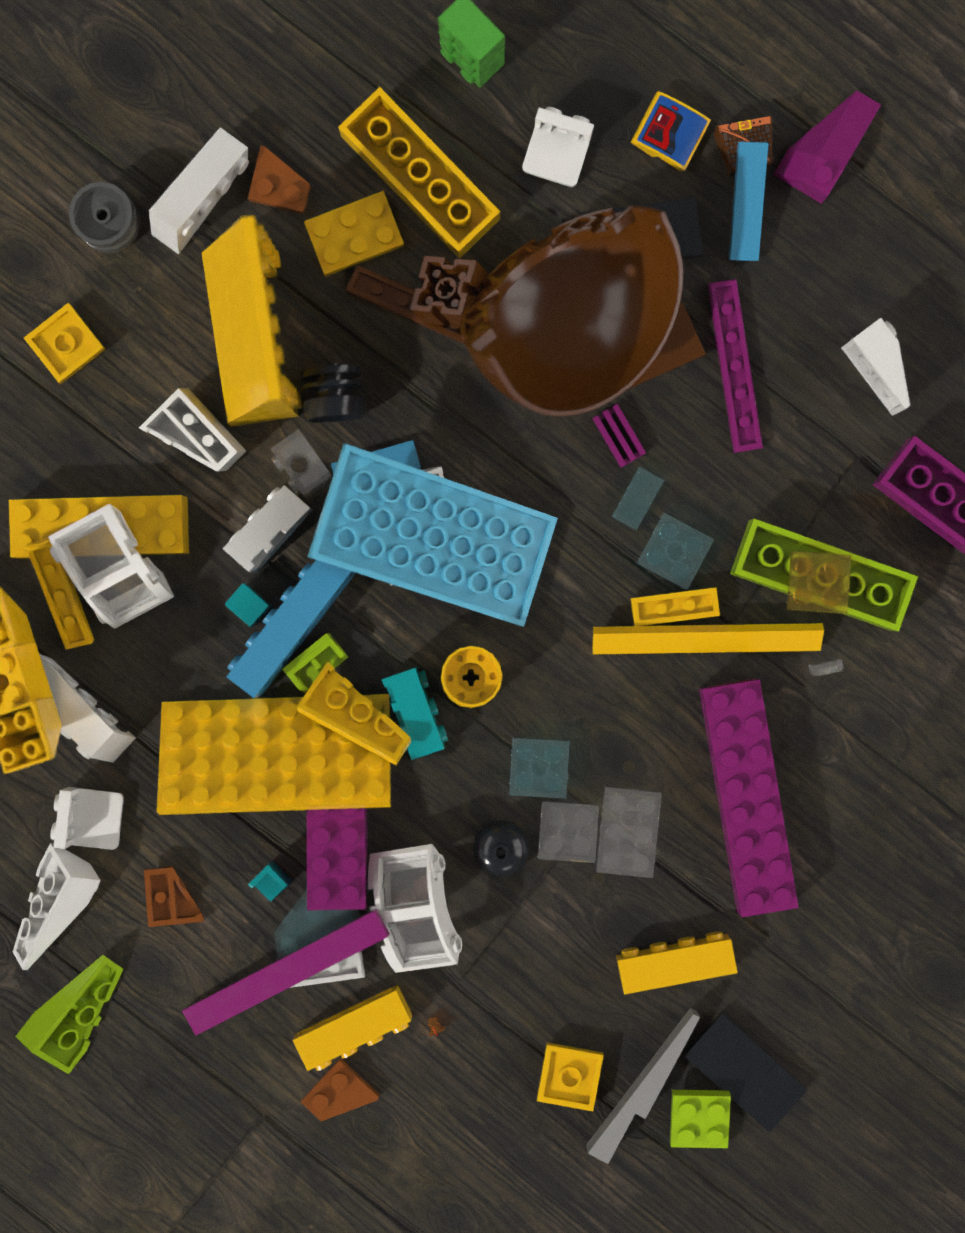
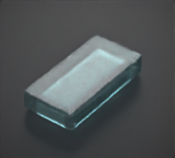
[611,467,664,531]

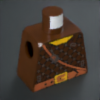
[714,115,772,176]

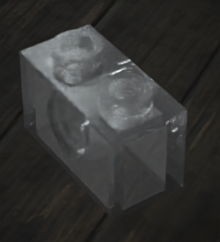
[271,429,333,498]

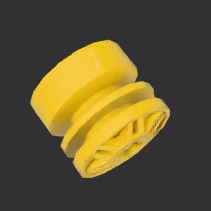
[441,646,502,708]

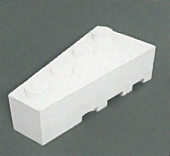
[39,654,136,762]

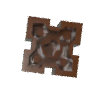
[410,256,488,327]

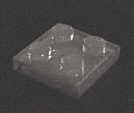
[538,801,599,863]

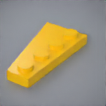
[297,662,411,765]

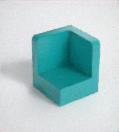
[225,583,272,627]
[248,860,292,902]

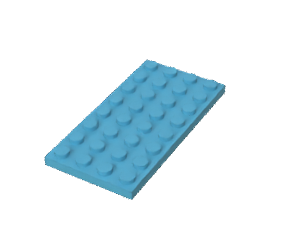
[308,444,558,627]

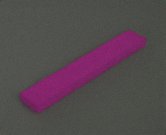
[707,279,763,453]

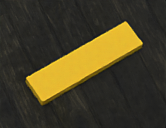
[26,538,94,650]

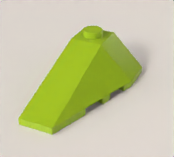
[15,955,123,1074]

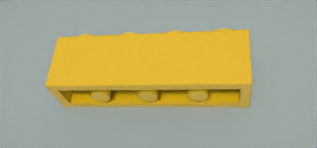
[616,931,738,995]
[293,984,412,1071]

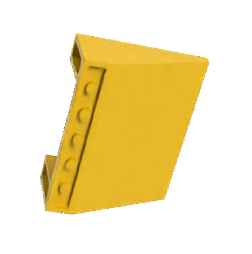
[202,216,302,427]

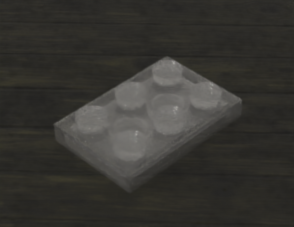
[596,786,662,878]

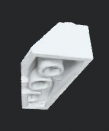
[13,843,101,970]

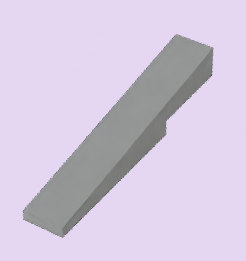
[586,1008,700,1164]

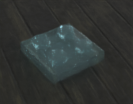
[636,513,714,590]
[509,737,570,799]

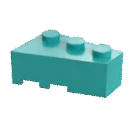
[382,666,448,760]

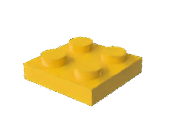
[24,303,106,384]
[537,1042,603,1111]

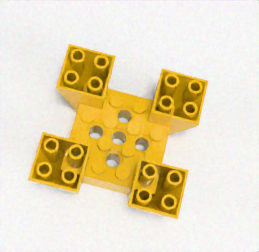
[0,587,62,774]

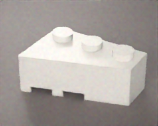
[223,485,313,573]

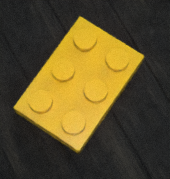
[304,191,404,277]

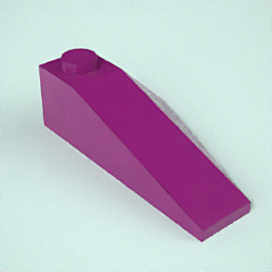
[773,91,881,204]

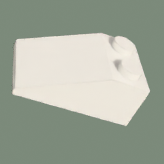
[841,318,910,416]

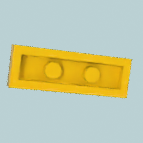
[630,587,720,626]

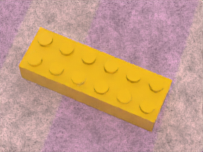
[338,87,500,259]
[9,495,189,559]

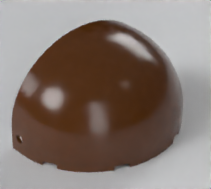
[460,206,683,416]

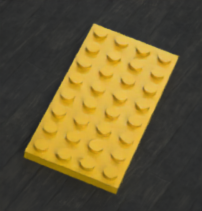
[157,694,391,815]

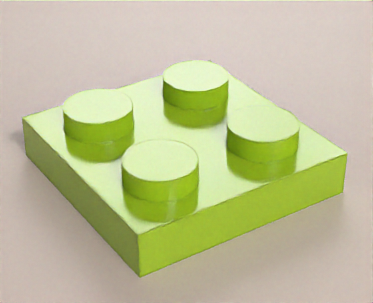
[670,1090,731,1148]

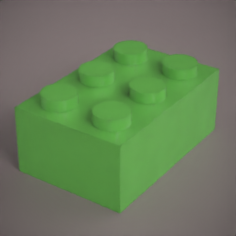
[438,0,505,88]

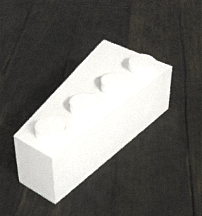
[149,127,249,254]

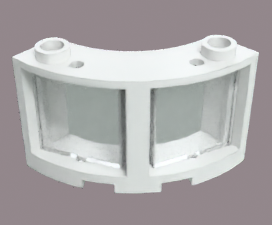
[49,504,174,628]
[368,844,462,973]

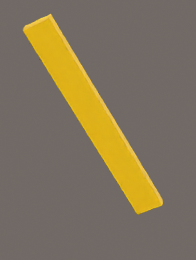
[592,623,824,654]

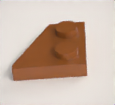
[248,145,311,214]
[144,866,204,927]
[301,1058,380,1121]

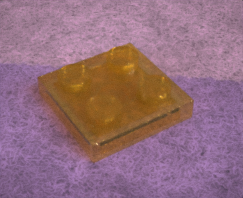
[787,551,851,614]

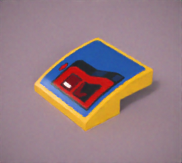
[630,91,711,171]

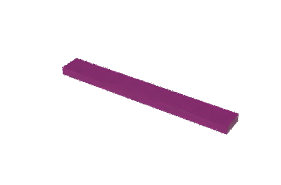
[182,909,390,1036]

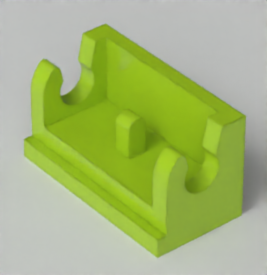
[282,633,348,693]

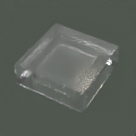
[808,659,844,676]

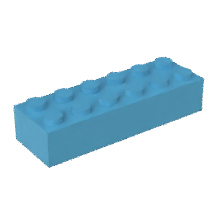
[227,560,356,698]

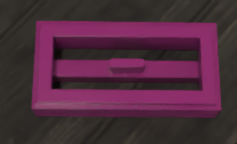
[592,404,646,468]

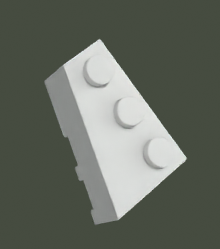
[139,388,246,472]

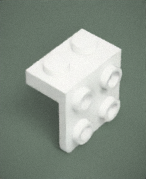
[522,107,594,187]
[51,787,124,850]

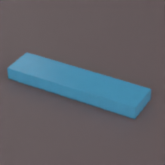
[729,141,768,261]

